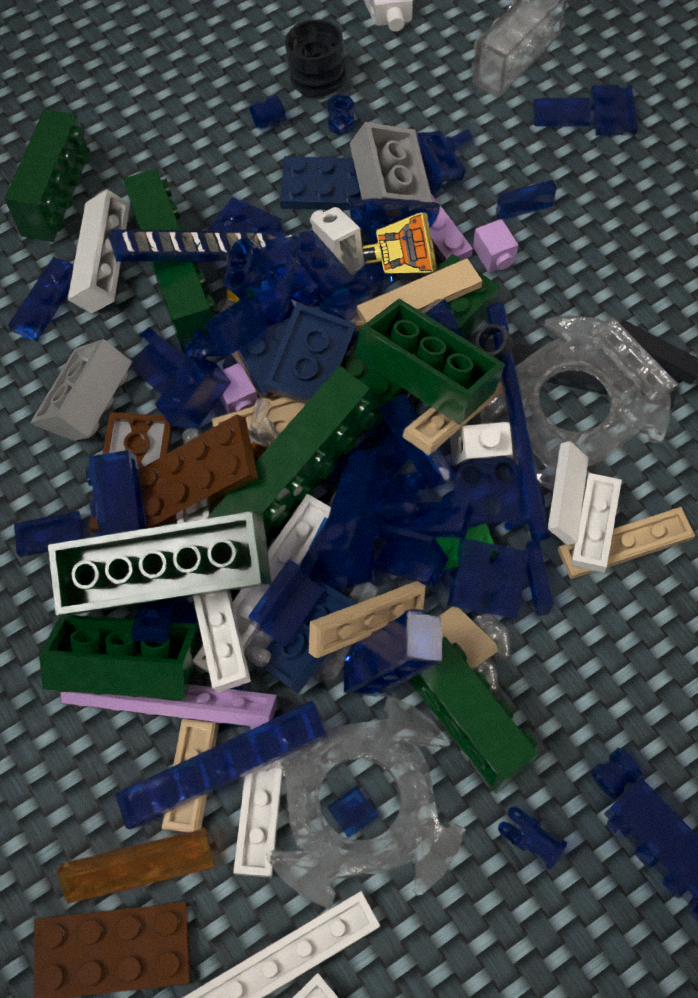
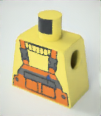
[363,212,437,273]

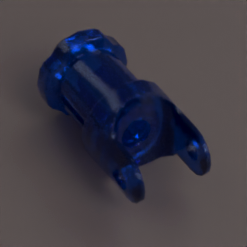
[498,807,568,870]

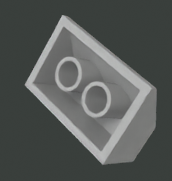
[350,122,433,220]
[30,339,132,441]

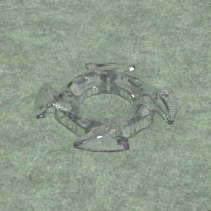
[480,315,671,492]
[255,695,466,909]

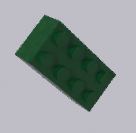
[4,109,90,242]
[354,298,505,425]
[39,615,199,700]
[408,636,538,794]

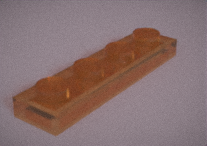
[57,828,214,904]

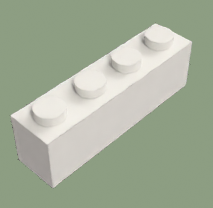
[68,189,130,313]

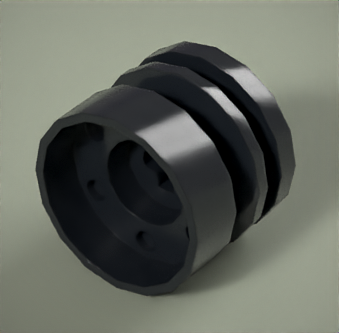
[285,19,346,97]

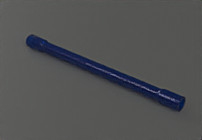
[486,303,551,541]

